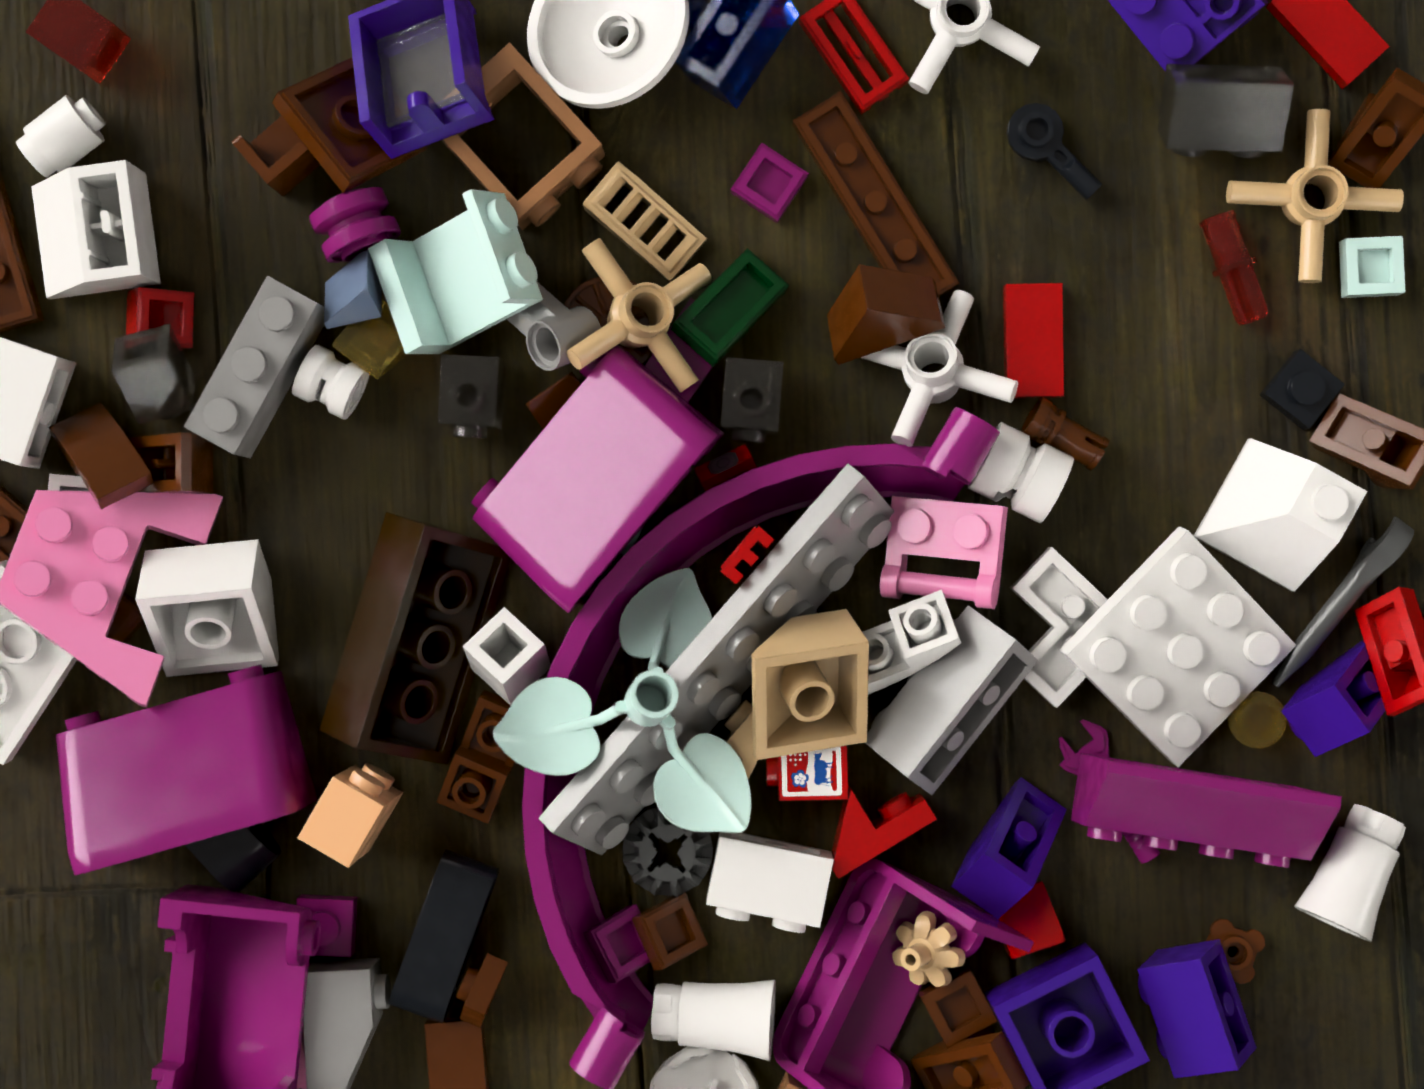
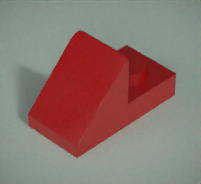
[1354,587,1424,716]
[831,784,937,879]

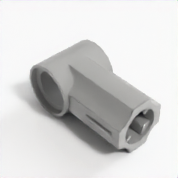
[507,282,601,371]

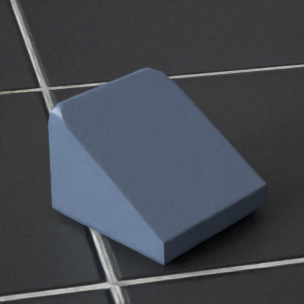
[324,250,382,329]

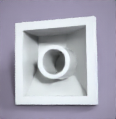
[1194,438,1368,592]

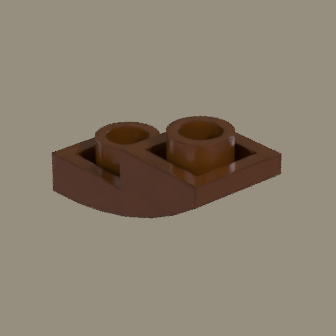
[48,402,153,509]
[436,690,515,824]

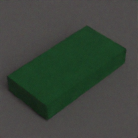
[671,248,789,367]

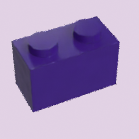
[1137,939,1257,1079]

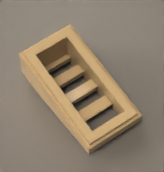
[583,161,707,282]

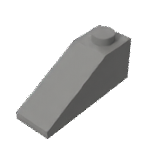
[303,958,391,1089]

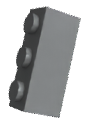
[184,275,325,458]
[865,605,1038,795]

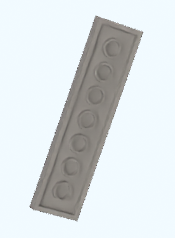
[538,463,894,855]

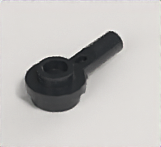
[1006,103,1102,200]

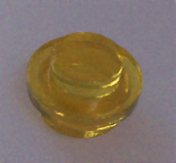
[1228,691,1287,749]

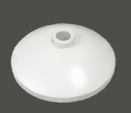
[527,0,689,109]

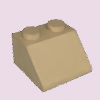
[752,609,869,760]

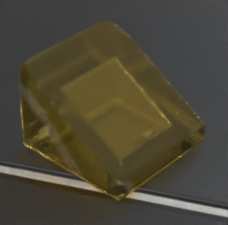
[332,300,407,379]

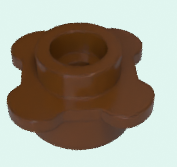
[1206,918,1265,984]

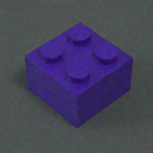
[984,942,1150,1089]

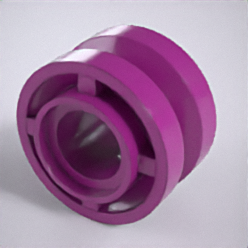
[309,187,401,263]

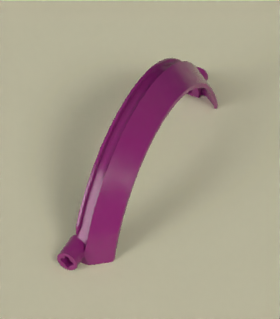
[522,407,1000,1089]

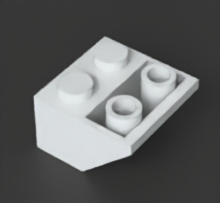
[31,160,161,300]

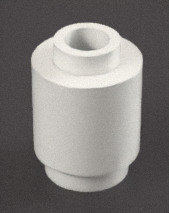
[16,95,106,178]

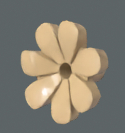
[892,911,965,987]

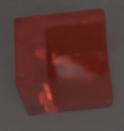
[26,0,131,85]

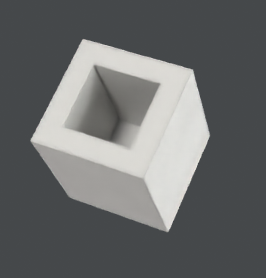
[462,607,551,706]

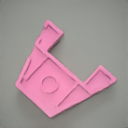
[0,490,223,708]

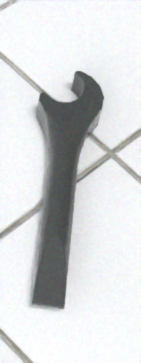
[1271,516,1414,687]

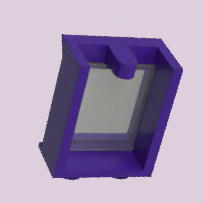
[348,0,495,159]

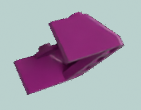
[773,859,1034,1089]

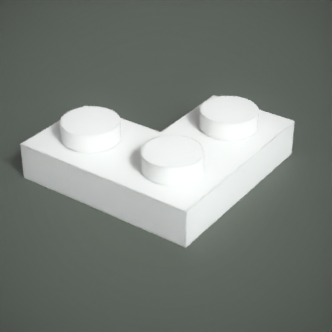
[1010,547,1108,708]

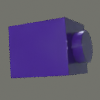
[1281,640,1386,757]
[951,777,1067,919]

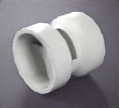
[292,345,370,420]

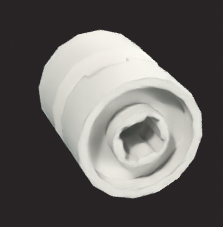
[968,422,1074,523]

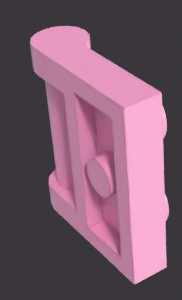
[880,496,1008,609]

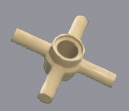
[1226,109,1404,283]
[567,238,712,393]

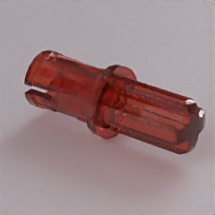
[1199,210,1269,325]

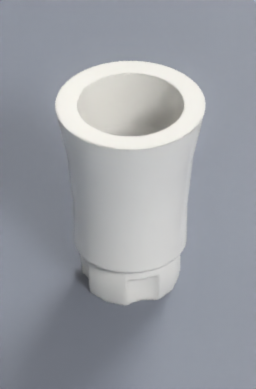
[1294,804,1406,942]
[651,979,776,1061]

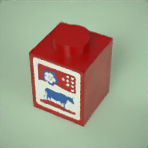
[766,745,848,801]

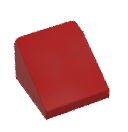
[126,287,194,349]
[998,880,1066,959]

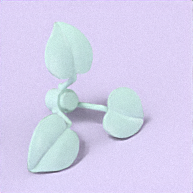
[493,568,751,833]

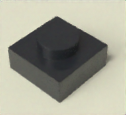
[1260,349,1345,430]

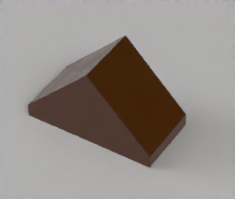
[827,264,945,365]
[128,432,213,494]

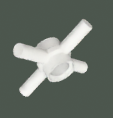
[908,0,1041,94]
[861,290,1018,447]

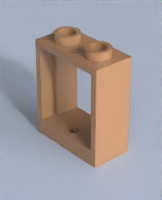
[441,42,606,230]

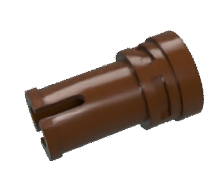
[1020,396,1109,471]

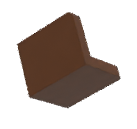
[231,116,320,197]

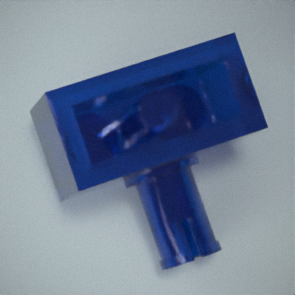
[675,0,799,110]

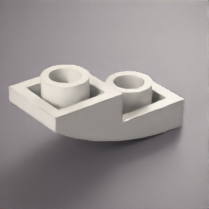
[863,590,961,695]

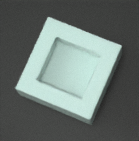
[1339,236,1406,298]

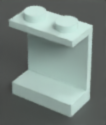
[368,189,543,354]

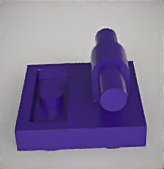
[1108,0,1268,81]

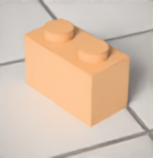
[297,763,403,868]

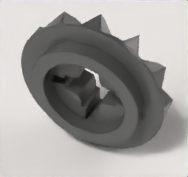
[623,807,713,897]

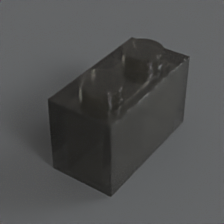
[1158,64,1294,158]

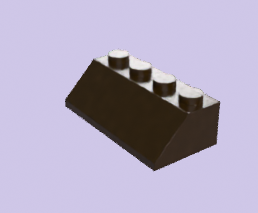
[319,512,510,765]

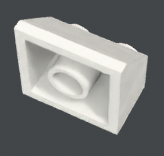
[135,539,279,677]

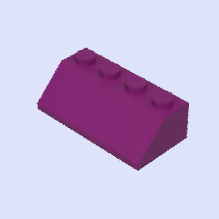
[1071,753,1342,868]

